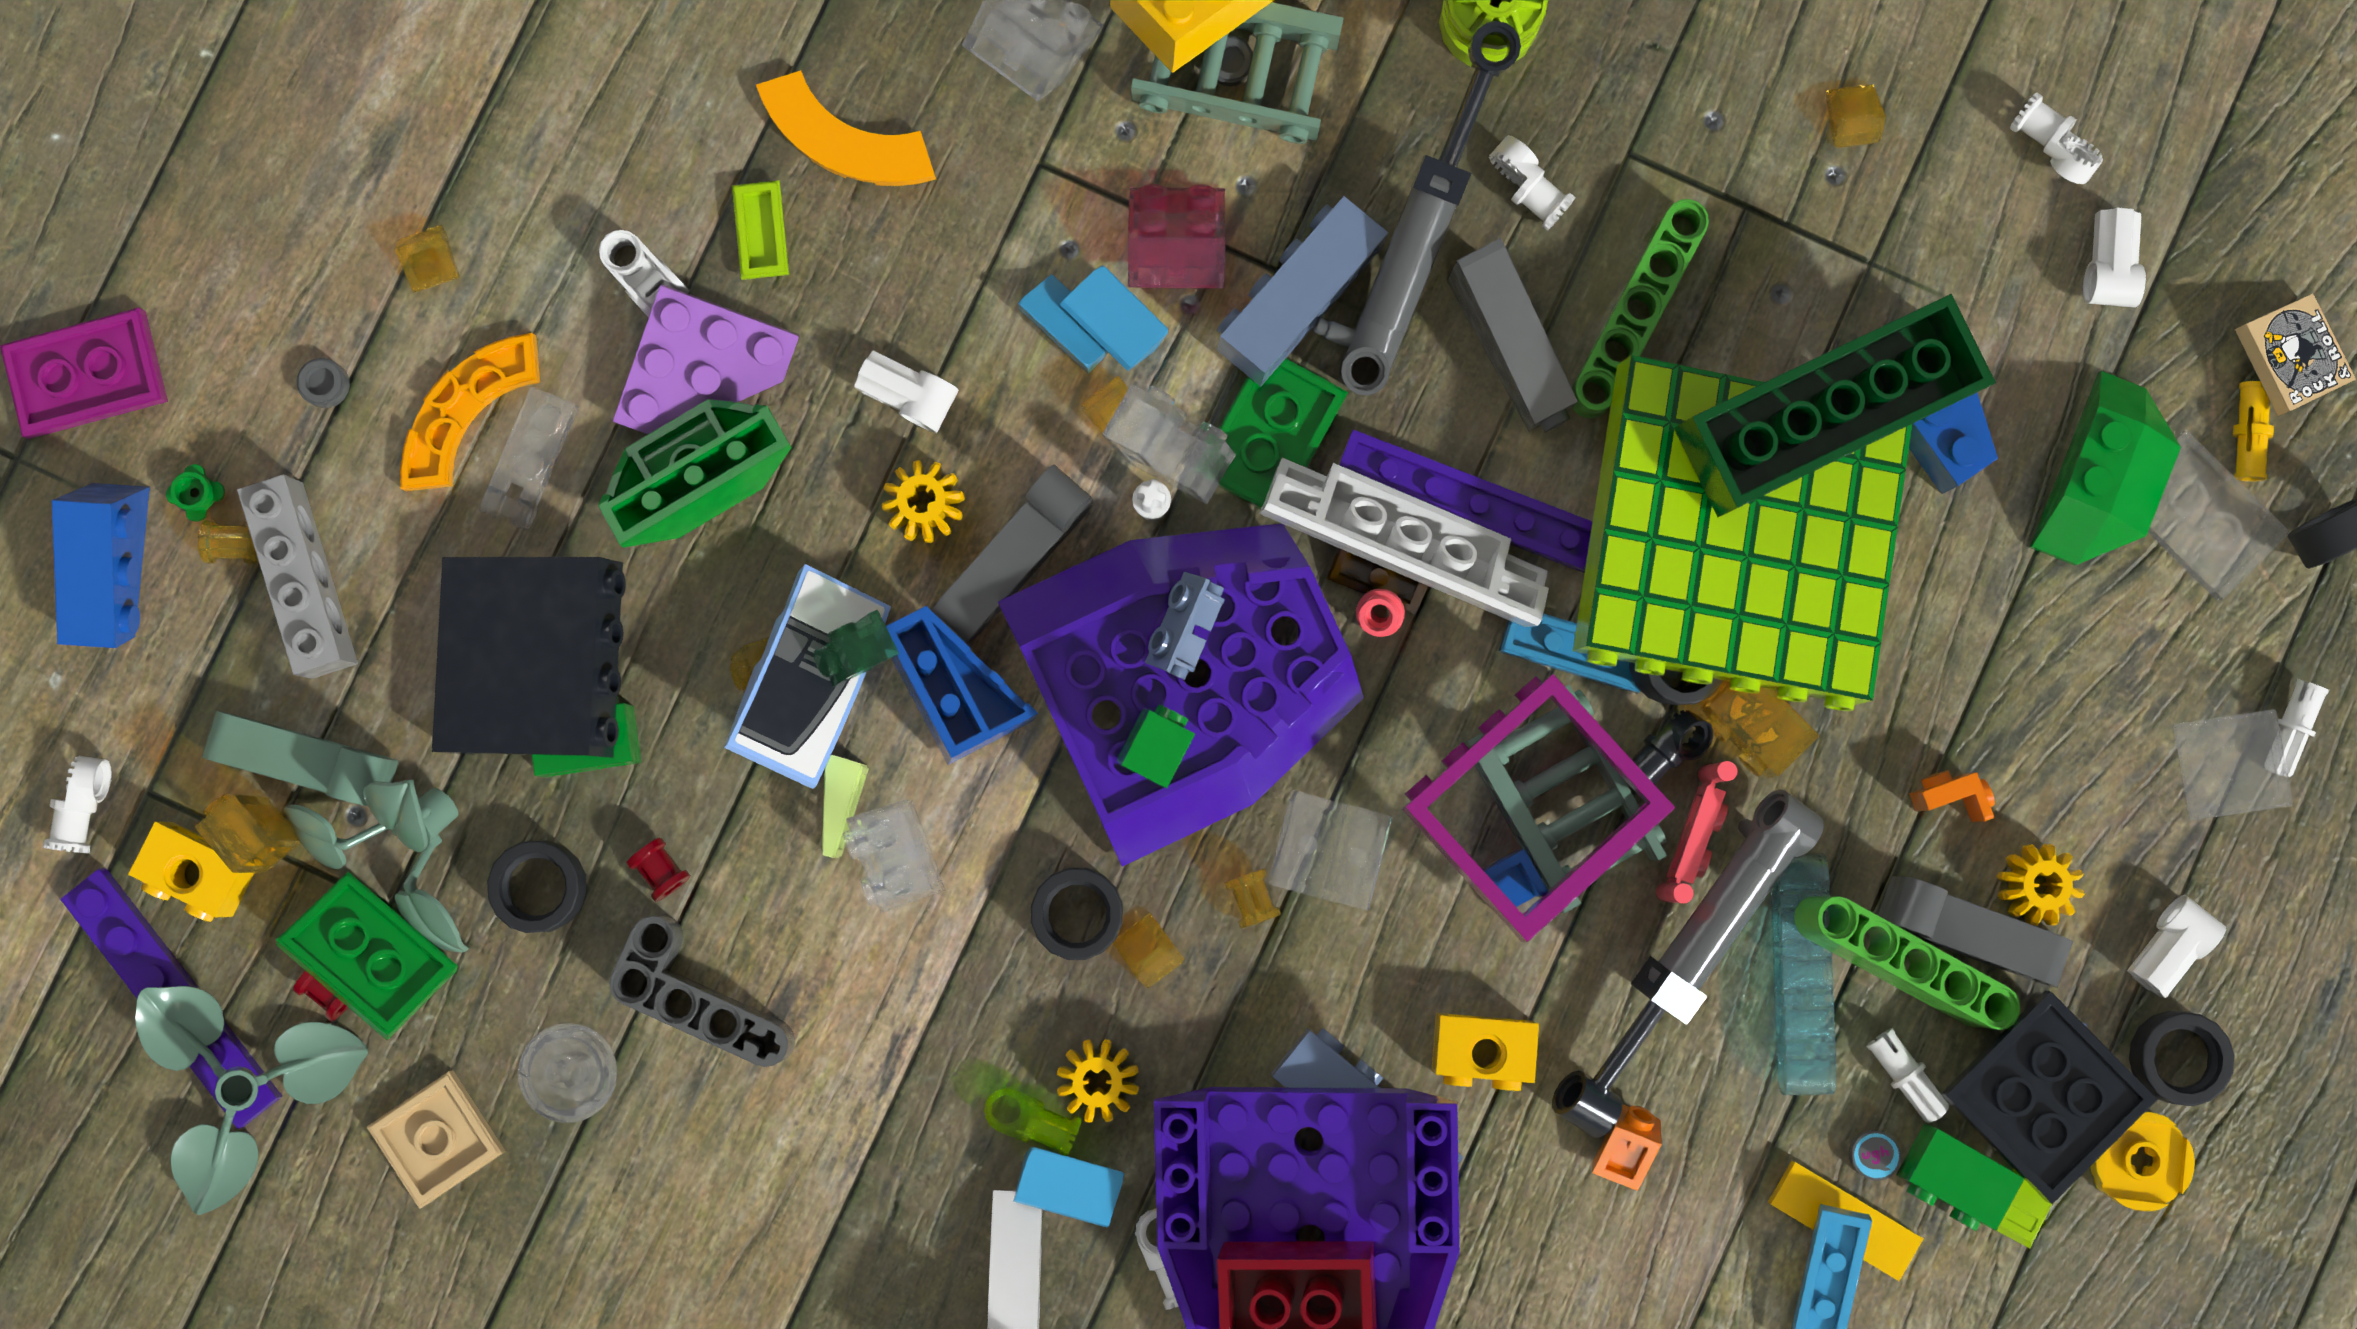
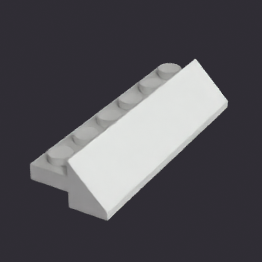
[1259,458,1549,627]

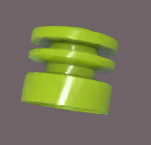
[1439,0,1548,67]

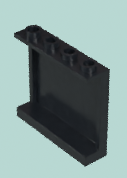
[432,557,626,758]

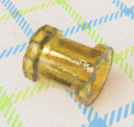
[198,520,258,564]
[1224,868,1281,929]

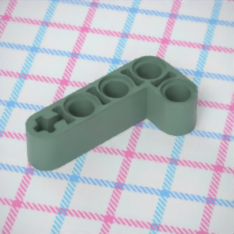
[202,710,399,806]

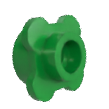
[166,464,225,522]

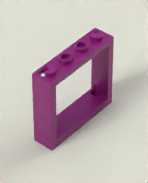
[1402,674,1675,942]

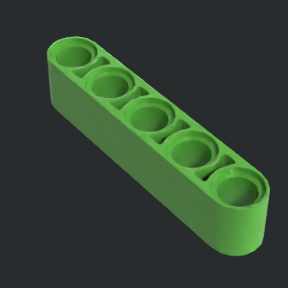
[1571,199,1709,419]
[1794,896,2020,1030]

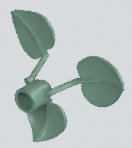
[283,780,471,953]
[135,986,368,1215]

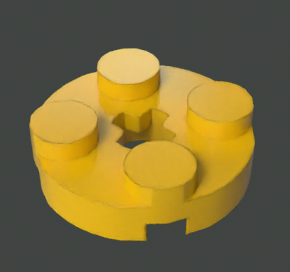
[2090,1111,2195,1211]

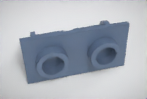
[1145,572,1225,680]

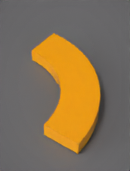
[756,70,936,186]
[400,333,540,491]

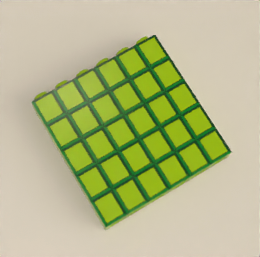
[1573,355,1912,711]

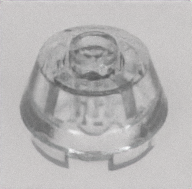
[518,1023,617,1123]

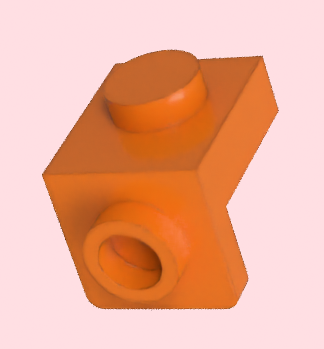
[1909,770,1995,822]

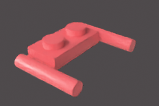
[1656,761,1737,904]

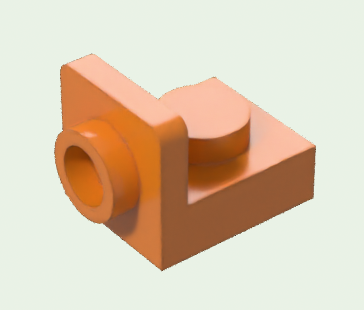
[1592,1104,1662,1191]

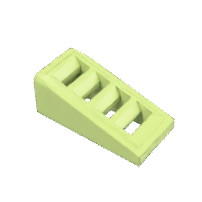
[822,755,869,858]

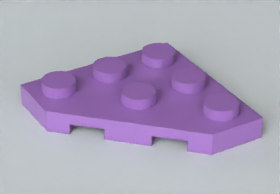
[613,284,799,434]

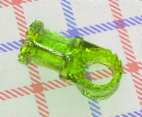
[984,1086,1082,1156]

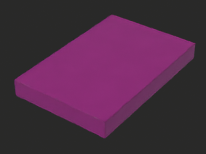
[0,308,168,439]

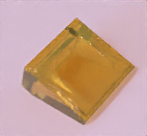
[1826,84,1886,148]
[394,225,460,293]
[1081,376,1149,447]
[1113,913,1185,988]

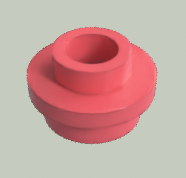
[1356,589,1405,637]

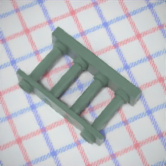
[1131,2,1344,144]
[1464,684,1667,913]

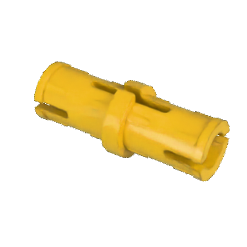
[2233,381,2274,482]

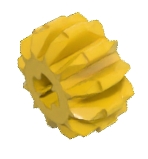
[882,460,965,543]
[1996,844,2085,926]
[1057,1039,1139,1122]

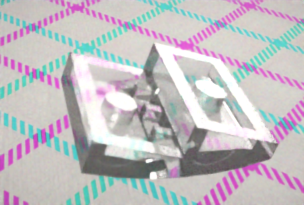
[1268,790,1393,911]

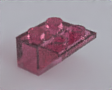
[1128,184,1225,288]

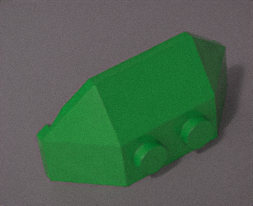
[2029,371,2181,566]
[598,399,792,548]

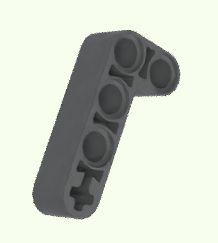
[932,464,1093,644]
[1878,876,2073,988]
[609,915,795,1067]

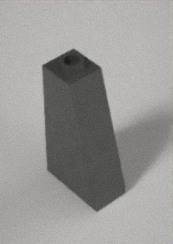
[1447,238,1578,432]

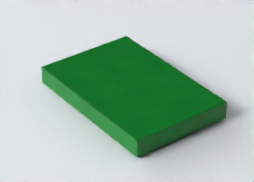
[1195,359,1348,510]
[276,872,458,1040]

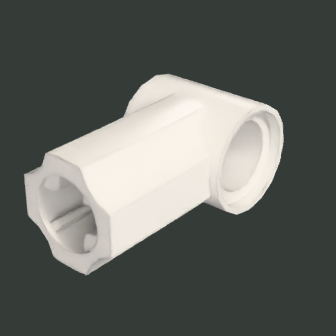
[2083,208,2146,307]
[854,351,959,433]
[2127,895,2226,998]

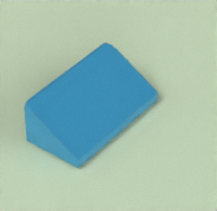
[1060,265,1168,371]
[1018,274,1108,374]
[1013,1147,1124,1228]

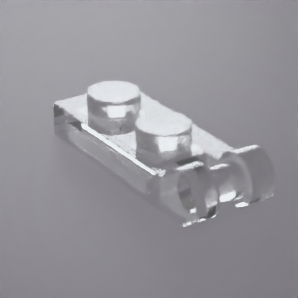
[480,386,579,530]

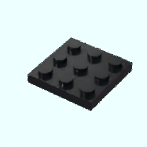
[1941,990,2158,1204]

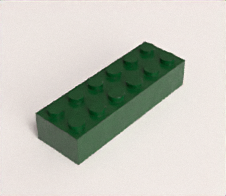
[1674,293,1996,517]

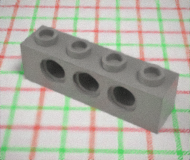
[237,474,358,679]

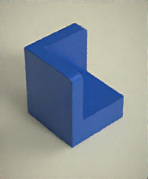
[1482,849,1548,907]

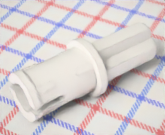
[1132,479,1171,521]
[2264,679,2329,777]
[1866,1028,1949,1123]

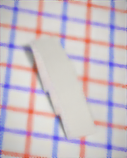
[987,1190,1042,1329]

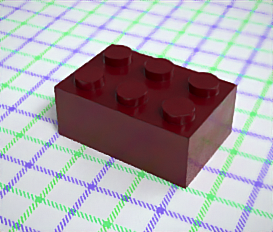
[1217,1241,1377,1329]

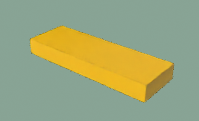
[1767,1160,1923,1281]

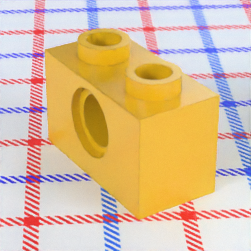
[128,821,259,922]
[1431,1013,1539,1091]

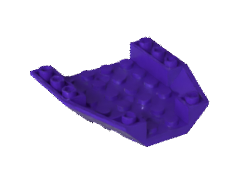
[998,523,1364,866]
[1154,1087,1460,1329]

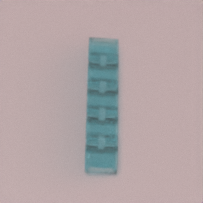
[1771,854,1836,1096]

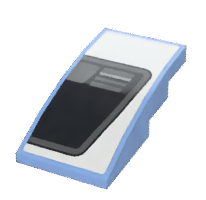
[724,564,891,789]

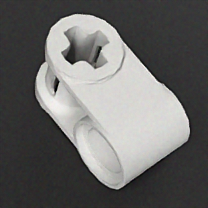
[599,230,690,317]

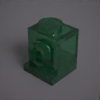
[814,609,899,687]

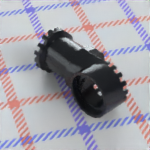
[1624,710,1714,785]

